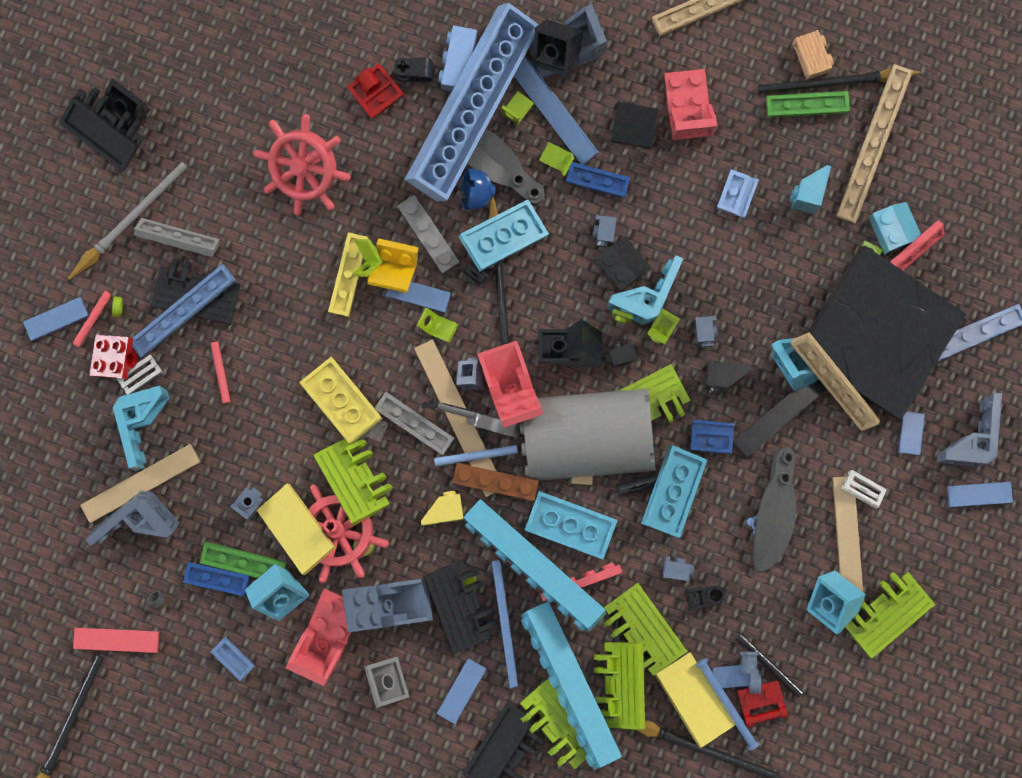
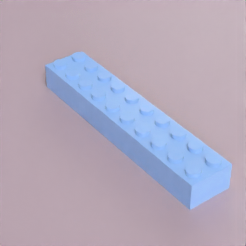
[404,3,539,202]

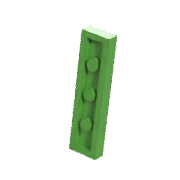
[766,91,850,118]
[200,542,287,578]

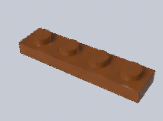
[453,463,539,501]

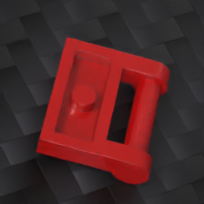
[737,680,788,728]

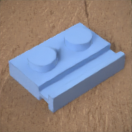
[716,169,759,219]

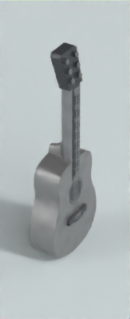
[421,401,521,438]

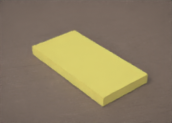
[299,357,383,445]
[257,484,336,575]
[655,652,735,748]

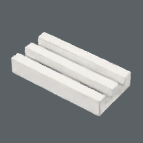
[117,355,163,395]
[841,470,887,508]

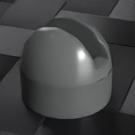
[147,590,165,609]

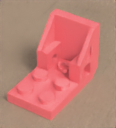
[664,69,717,140]
[477,341,543,428]
[286,589,352,686]

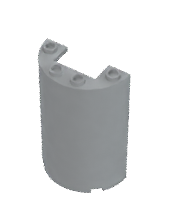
[520,388,656,481]

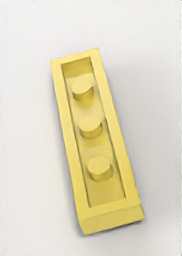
[328,232,369,317]

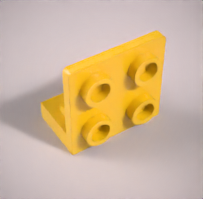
[367,238,419,293]

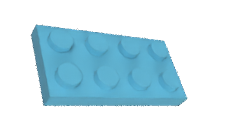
[459,200,549,272]
[641,445,707,538]
[524,491,617,560]

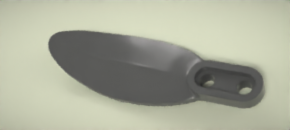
[467,129,545,204]
[753,448,796,571]

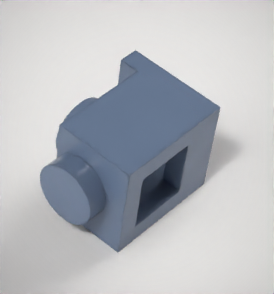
[593,215,616,248]
[694,316,717,348]
[456,358,485,390]
[231,487,265,520]
[662,556,694,581]

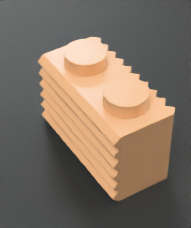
[793,30,834,80]

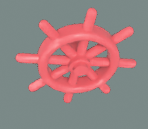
[253,114,351,215]
[290,484,389,584]

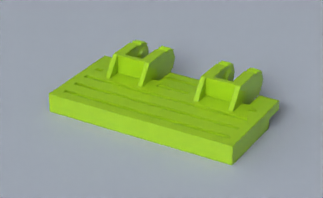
[619,364,691,423]
[313,439,393,526]
[845,572,935,659]
[603,583,687,676]
[594,642,645,730]
[520,678,587,769]

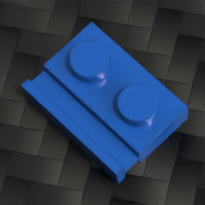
[690,420,734,454]

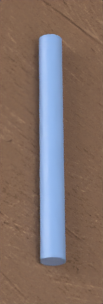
[434,445,518,466]

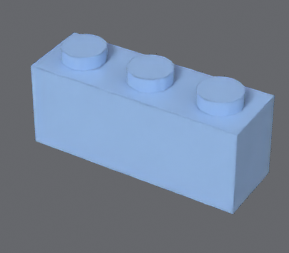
[438,25,478,91]

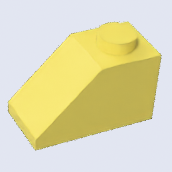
[421,491,464,526]

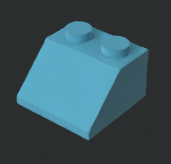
[789,165,831,214]
[868,202,921,255]
[245,564,309,621]
[807,571,866,634]

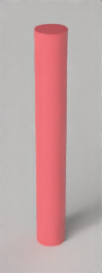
[73,291,111,347]
[210,342,231,404]

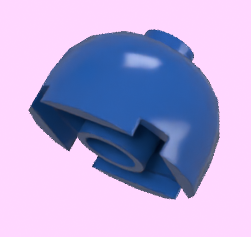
[461,168,495,210]

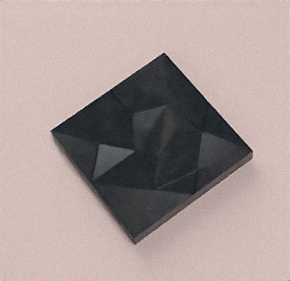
[795,246,966,420]

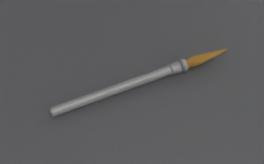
[68,162,188,280]

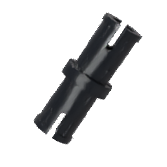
[616,473,658,497]

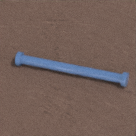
[695,658,760,751]

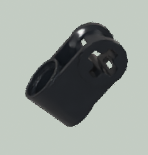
[394,57,433,83]
[684,586,726,611]

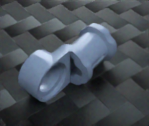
[740,652,761,694]

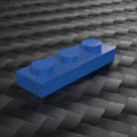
[566,162,630,199]
[183,562,250,596]

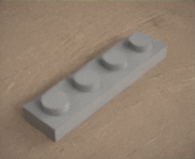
[397,195,460,274]
[134,218,220,257]
[374,392,455,456]

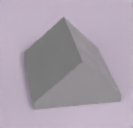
[364,657,409,708]

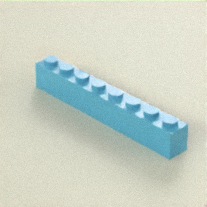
[463,499,606,632]
[521,601,622,770]

